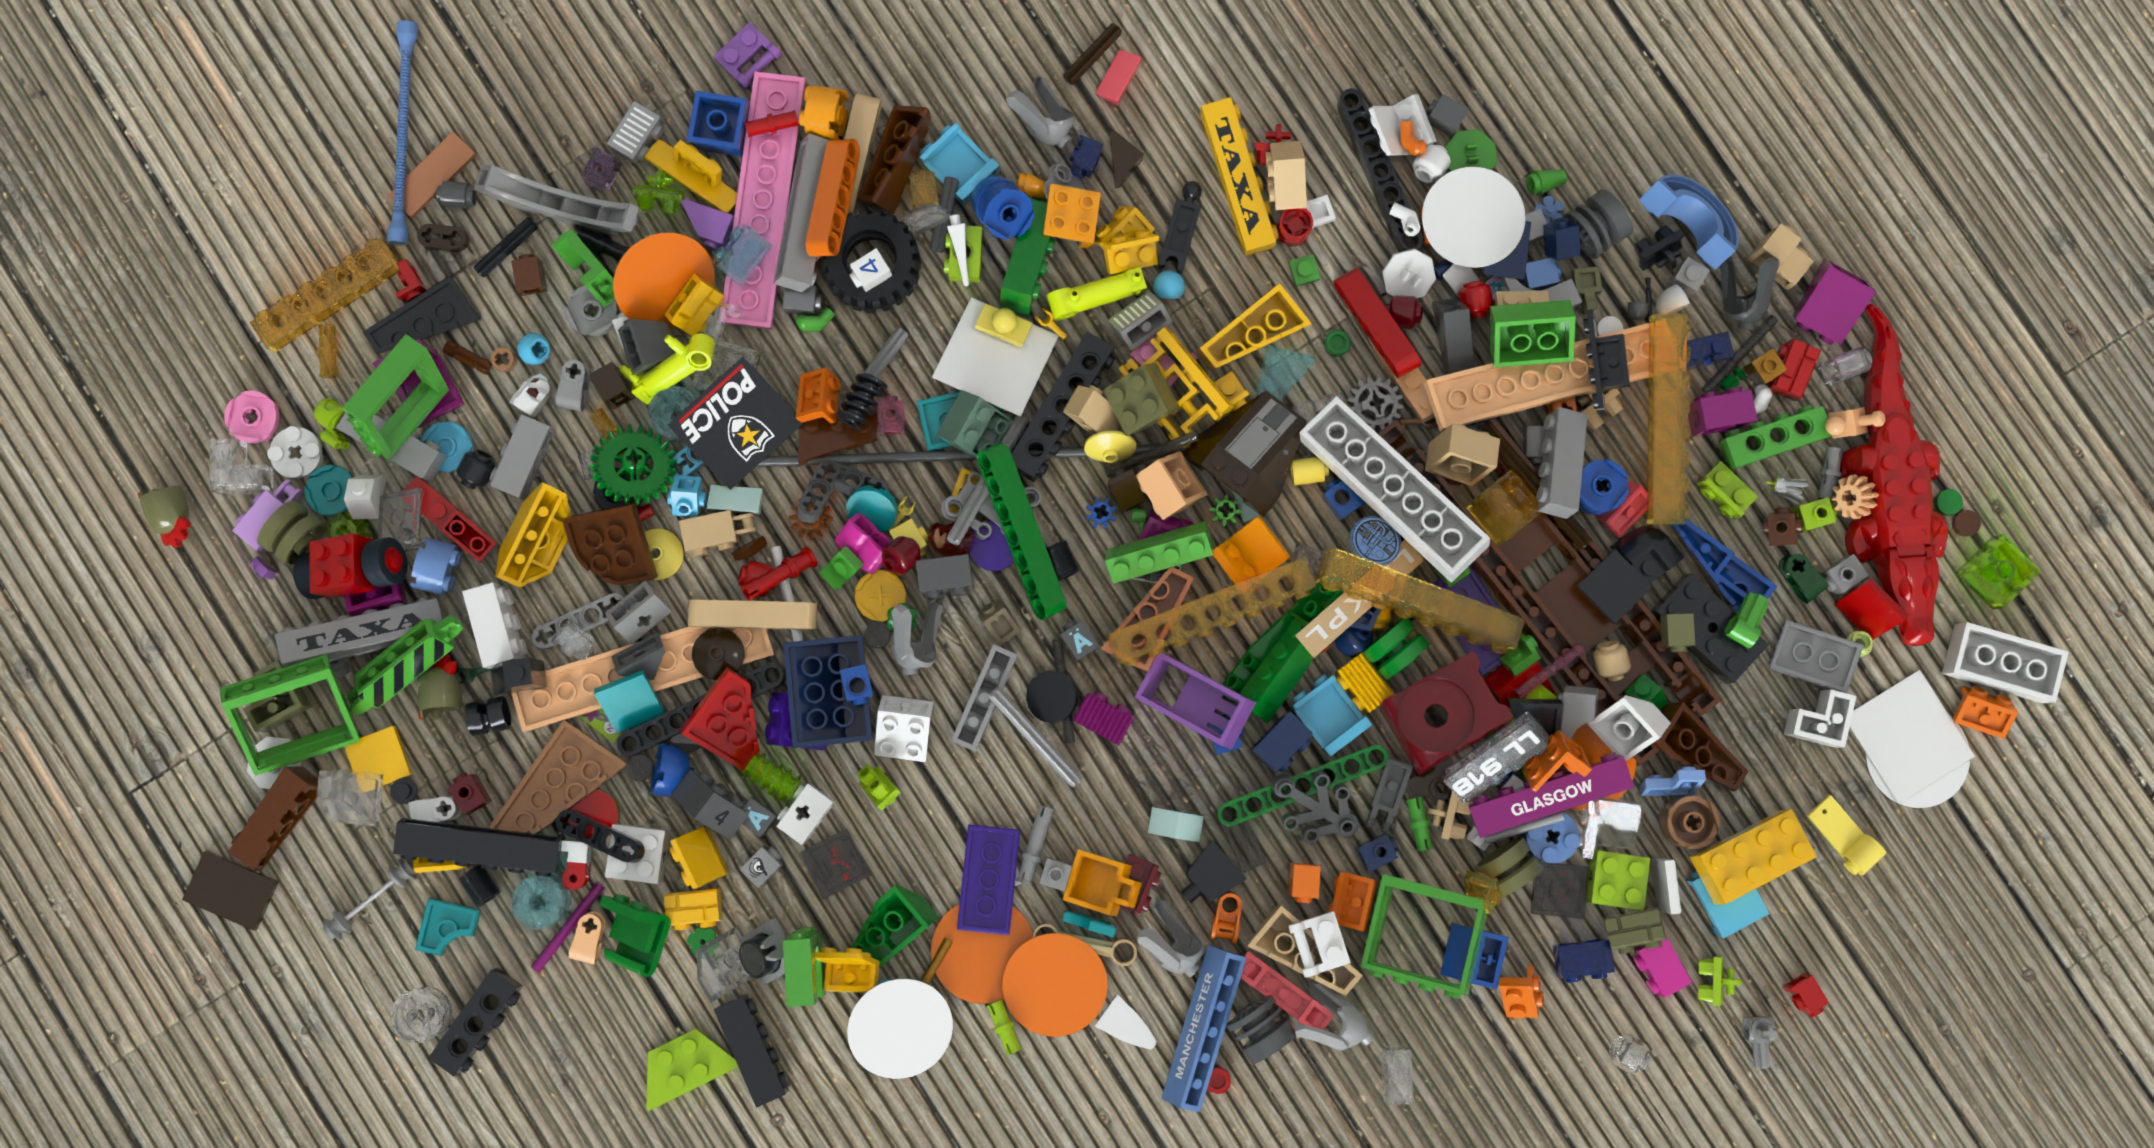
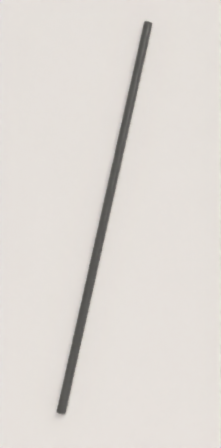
[756,444,1187,467]

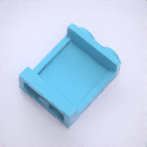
[920,122,1000,207]
[1290,674,1372,757]
[1686,870,1769,939]

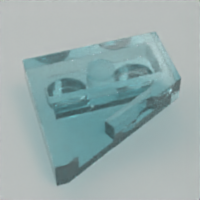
[1255,345,1316,401]

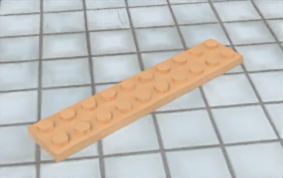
[1424,319,1682,432]
[511,627,775,733]

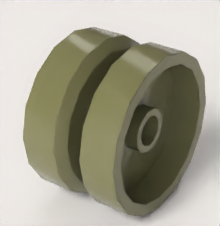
[257,500,326,568]
[1474,836,1544,900]

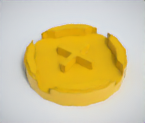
[855,570,907,622]

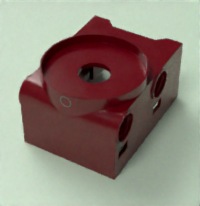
[1380,651,1514,776]

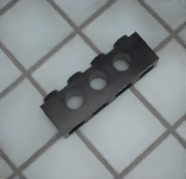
[428,967,523,1077]

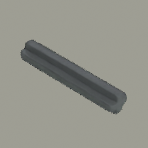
[930,176,959,253]

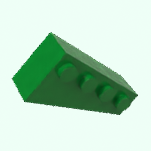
[999,198,1055,318]

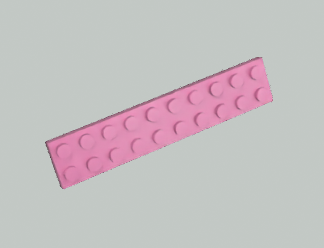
[720,71,806,330]

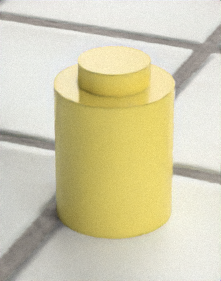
[1290,457,1329,486]

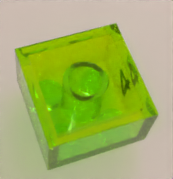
[1955,534,2041,610]

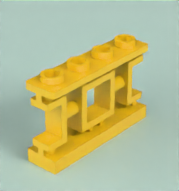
[1118,327,1235,448]

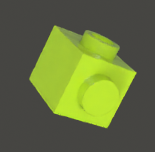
[1791,497,1837,532]

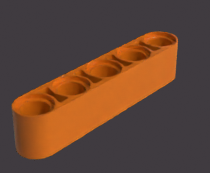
[805,139,860,257]

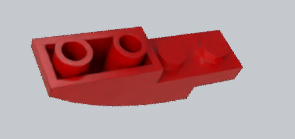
[400,475,497,563]

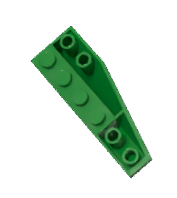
[1223,573,1347,724]

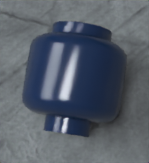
[1334,627,1373,657]

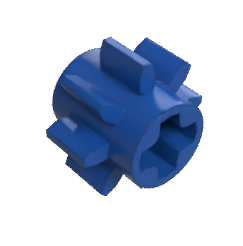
[1086,497,1117,529]

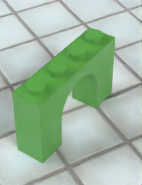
[783,927,826,1007]

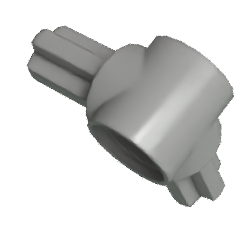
[1743,1016,1779,1069]

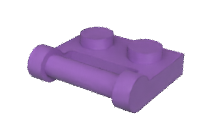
[714,22,782,90]

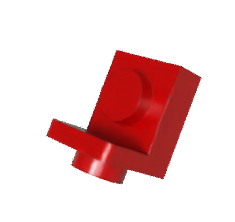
[395,259,427,303]

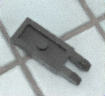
[1365,757,1413,834]

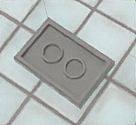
[1769,620,1864,694]

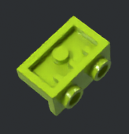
[1697,461,1758,520]

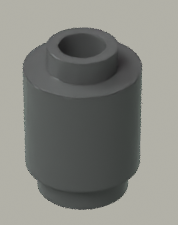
[436,181,477,209]

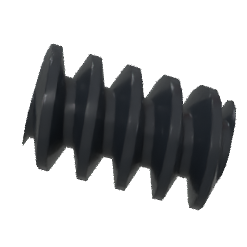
[836,373,888,431]

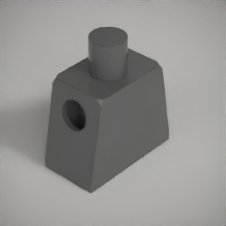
[618,319,684,375]

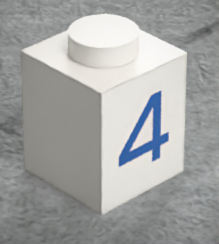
[849,248,892,292]

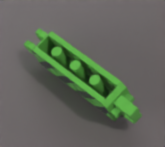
[347,615,463,716]

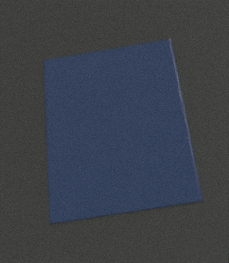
[1484,221,1531,280]

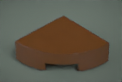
[731,536,768,561]

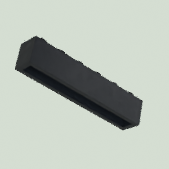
[393,818,563,876]

